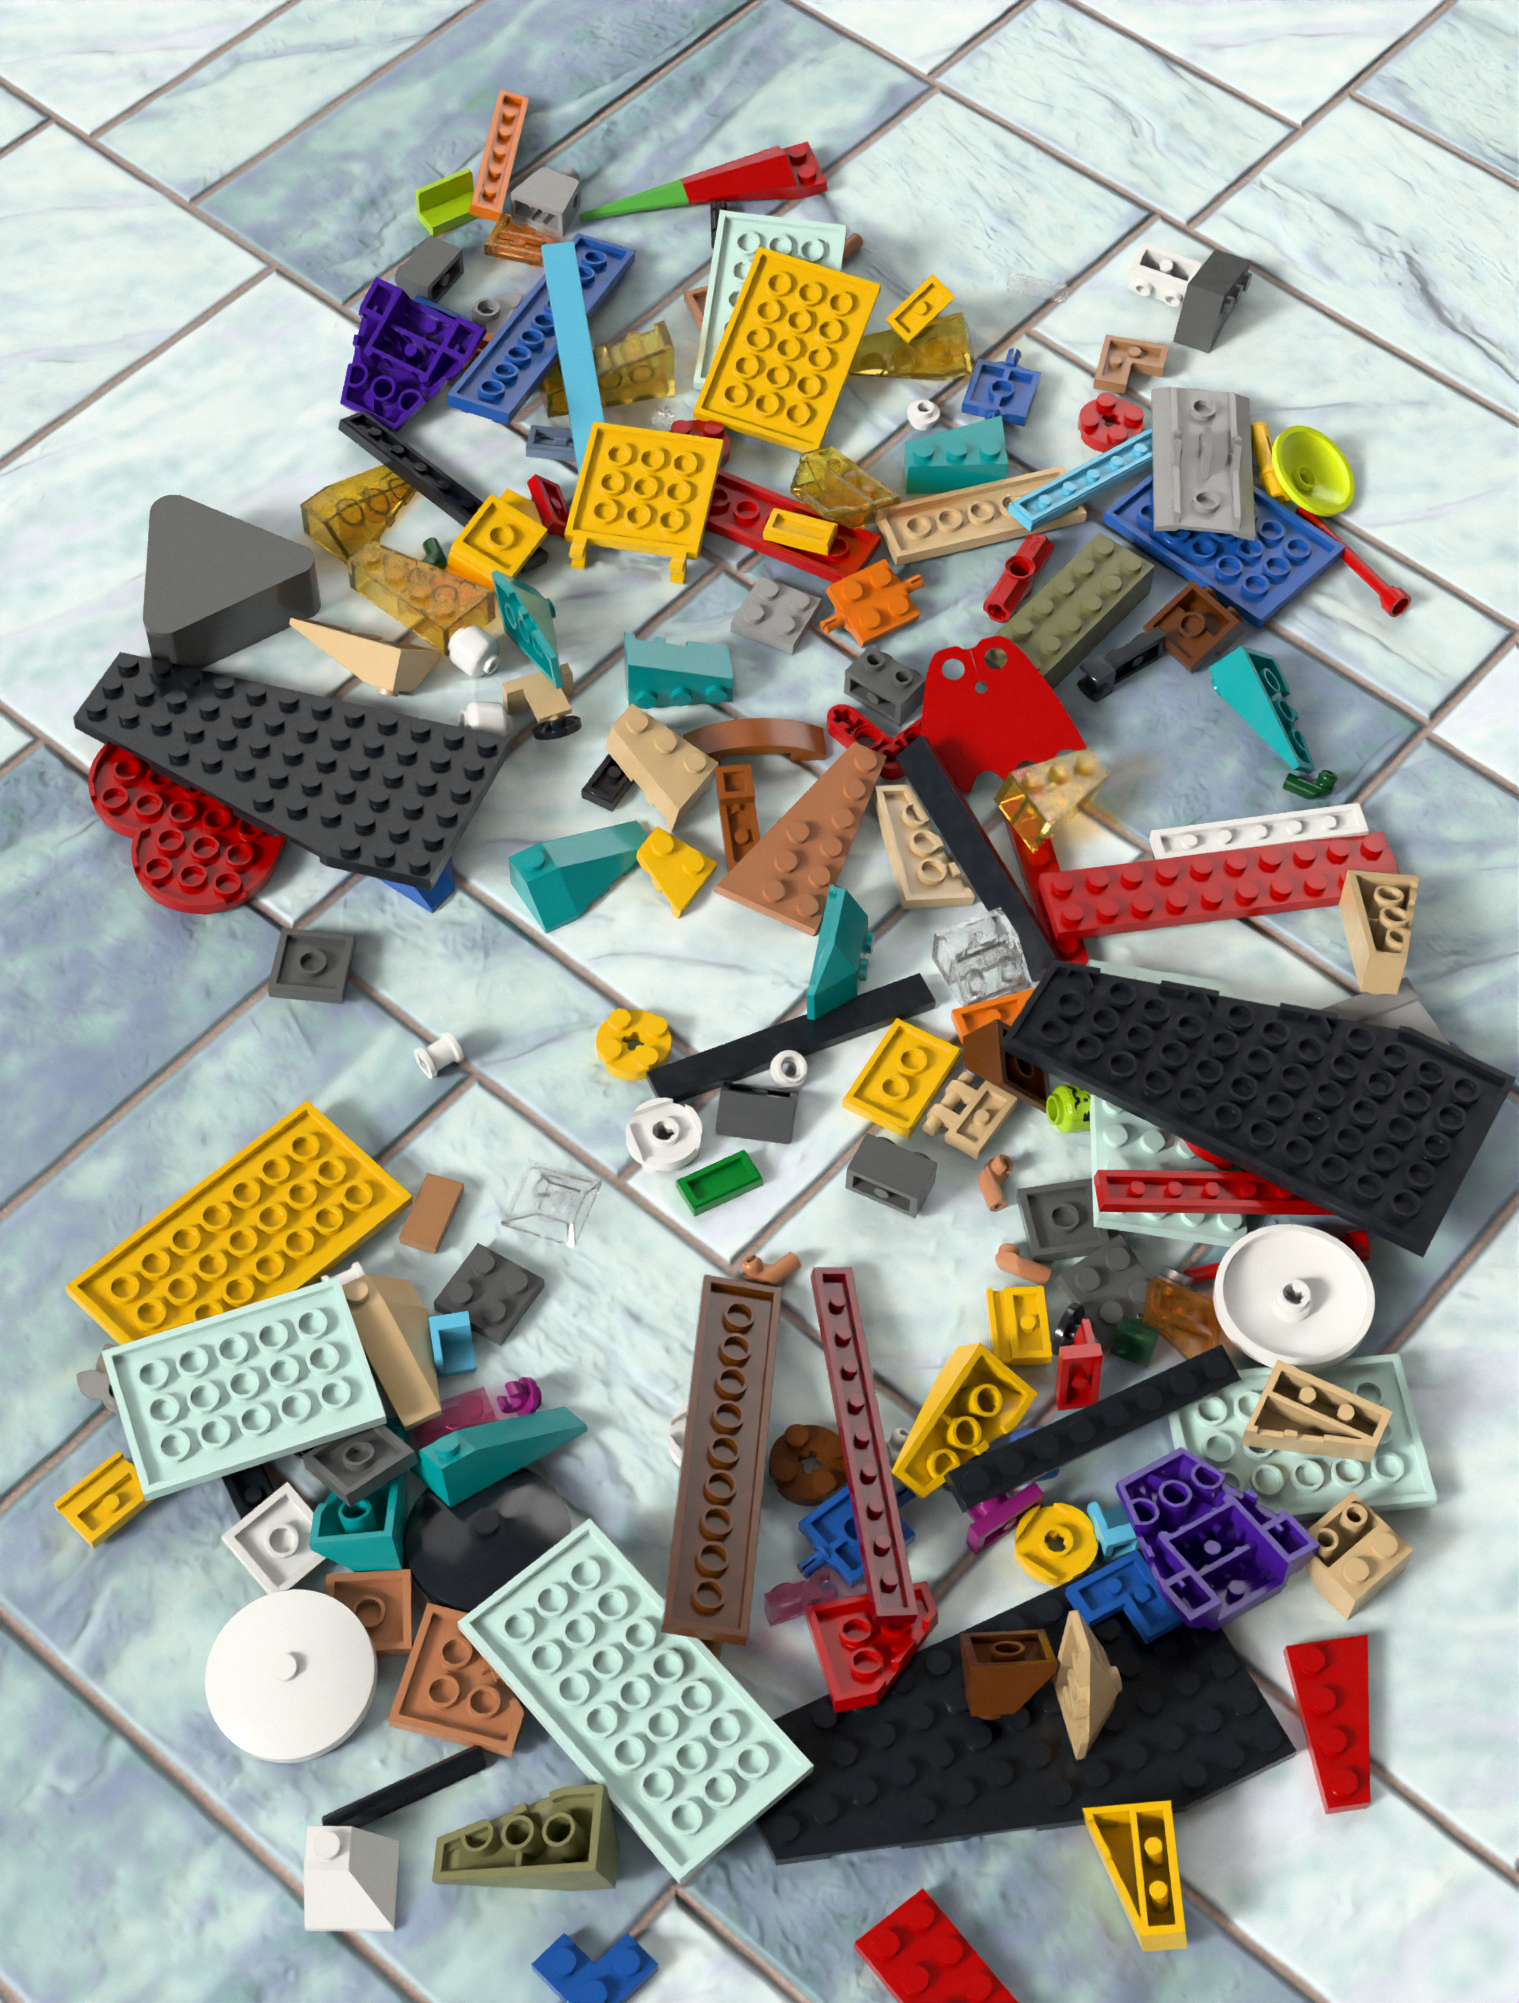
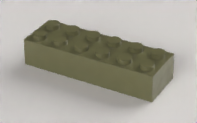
[975,532,1155,690]

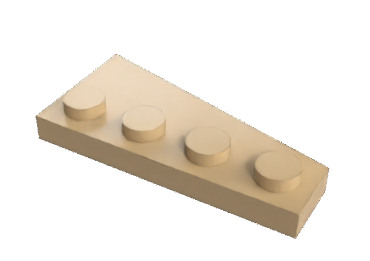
[872,785,975,909]

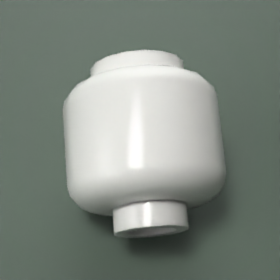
[448,625,501,678]
[459,701,513,737]

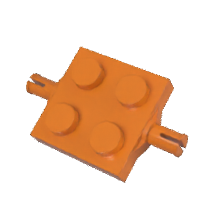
[820,559,925,648]

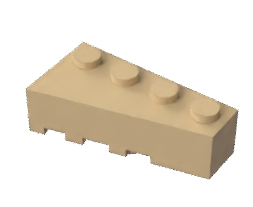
[1338,870,1420,995]

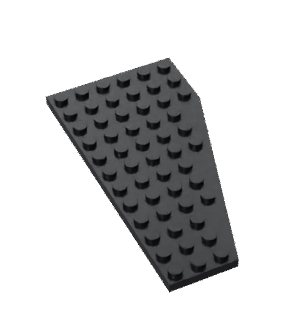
[73,652,512,891]
[1000,959,1516,1258]
[754,1548,1297,1866]

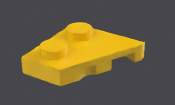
[636,826,718,919]

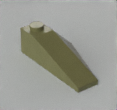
[432,1784,619,1891]

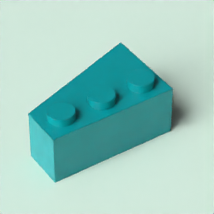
[903,415,1008,494]

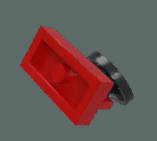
[1052,1302,1103,1411]

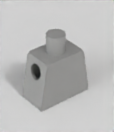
[510,166,581,237]

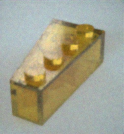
[539,320,675,418]
[347,540,496,657]

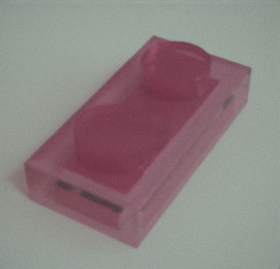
[412,1387,497,1450]

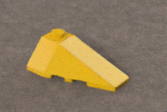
[891,1343,1038,1499]

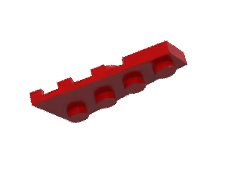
[1283,1634,1370,1815]

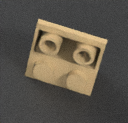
[1305,1491,1414,1620]

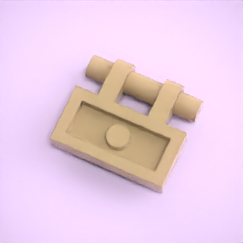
[922,1072,1018,1160]

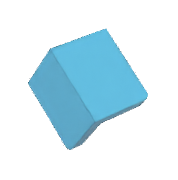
[428,1311,477,1378]
[1086,1501,1141,1563]

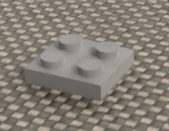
[731,576,822,655]

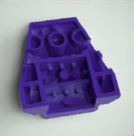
[340,277,487,433]
[1115,1447,1320,1631]

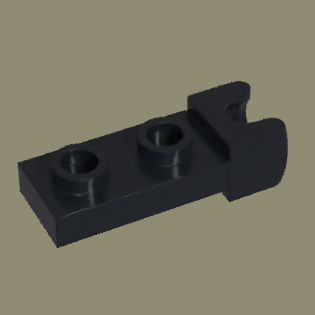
[1077,626,1166,702]

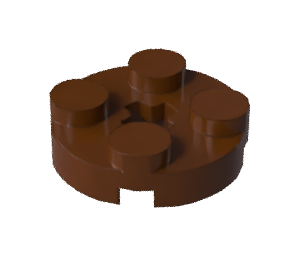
[769,1424,848,1506]

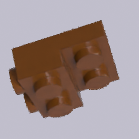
[1143,580,1244,674]

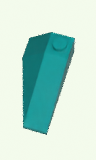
[491,570,563,689]
[1208,646,1315,774]
[509,820,648,934]
[309,1417,409,1572]

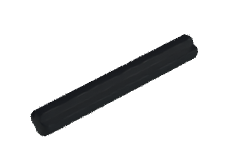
[321,1745,486,1828]

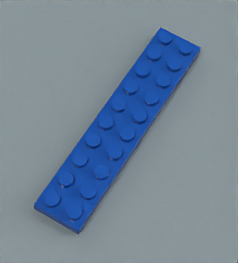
[447,233,636,425]

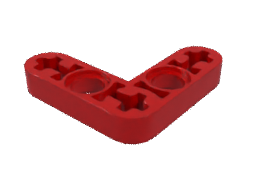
[826,704,922,780]

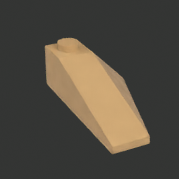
[289,617,441,697]
[342,1274,442,1432]
[1052,1610,1122,1760]

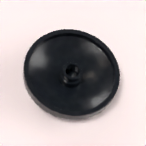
[404,1467,571,1613]

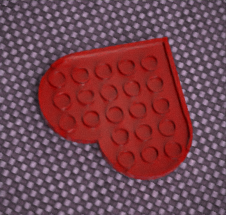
[88,743,287,915]

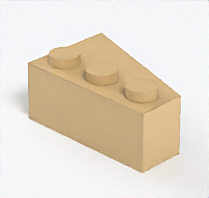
[605,704,719,832]
[1241,1360,1393,1462]

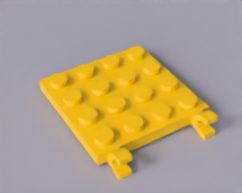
[564,422,724,585]

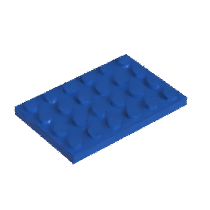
[1103,472,1345,629]

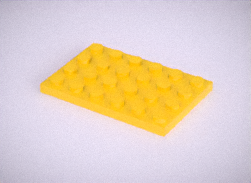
[693,246,881,457]

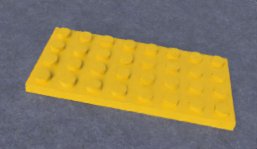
[66,1100,413,1345]

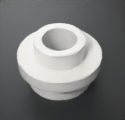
[907,400,940,431]
[770,1050,808,1088]

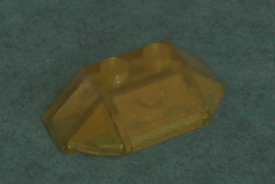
[790,445,901,528]

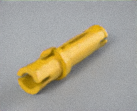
[1251,422,1290,505]

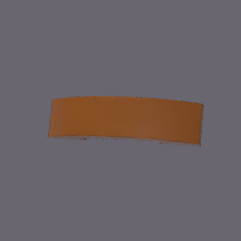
[683,718,826,765]
[715,764,760,873]

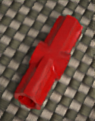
[983,532,1054,623]

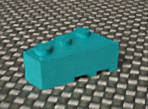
[624,632,733,709]

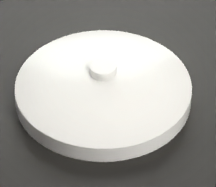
[1213,1224,1375,1372]
[205,1589,378,1763]

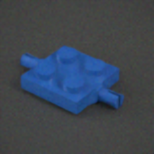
[961,348,1041,427]
[797,1484,916,1589]

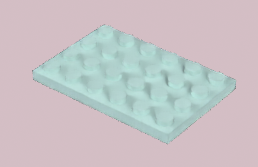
[693,210,847,390]
[101,1277,387,1501]
[1168,1353,1438,1521]

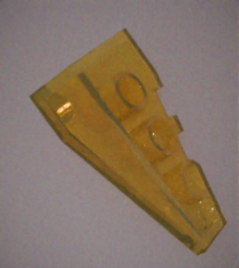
[849,312,974,381]
[300,465,417,568]

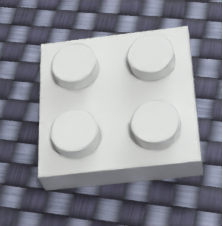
[221,1482,327,1594]

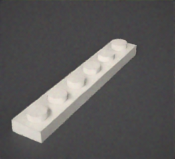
[1149,803,1369,860]

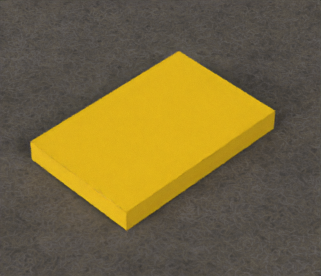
[842,1018,963,1139]

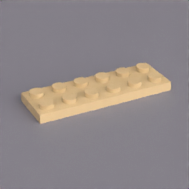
[874,465,1087,566]

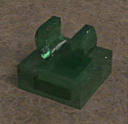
[1110,1313,1161,1368]

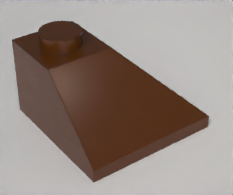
[962,1019,1050,1113]
[960,1629,1057,1720]

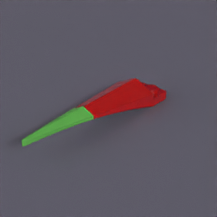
[579,141,828,221]

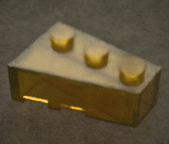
[993,747,1109,854]

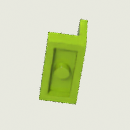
[415,168,479,237]

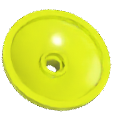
[1272,425,1355,517]

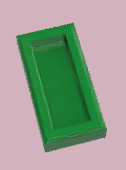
[676,1149,763,1217]

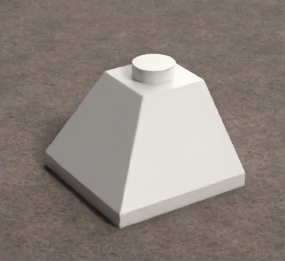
[304,1826,400,1931]

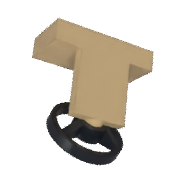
[502,663,582,740]

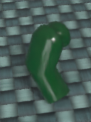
[416,538,447,582]
[1282,770,1338,800]

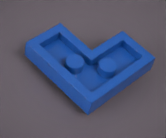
[1065,1550,1183,1644]
[531,1933,659,2003]

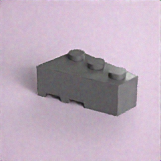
[1173,249,1252,353]

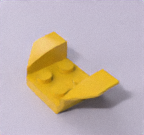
[432,488,548,602]

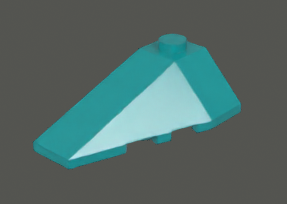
[409,1406,588,1508]

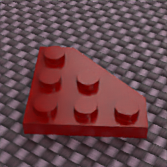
[805,1581,938,1713]

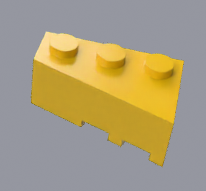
[1082,1800,1188,1952]

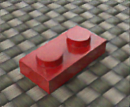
[527,474,570,539]

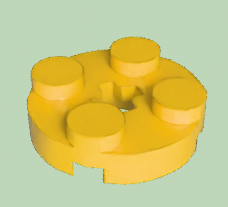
[596,1008,671,1081]
[1014,1503,1098,1587]

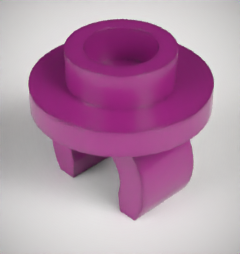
[496,1377,542,1416]

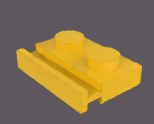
[985,1286,1052,1366]
[54,1450,156,1549]

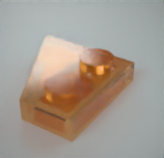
[484,212,554,267]
[1143,1278,1221,1360]

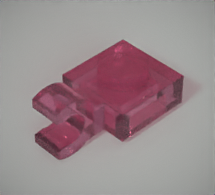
[764,1569,838,1627]

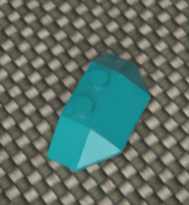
[807,884,875,1020]

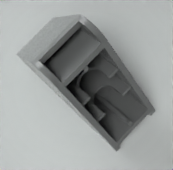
[143,495,321,669]

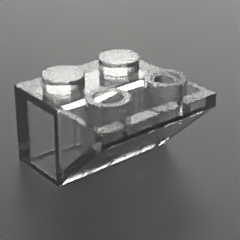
[932,907,1032,1007]

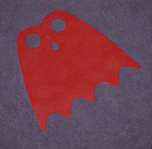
[921,636,1091,794]

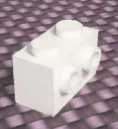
[1128,242,1202,308]

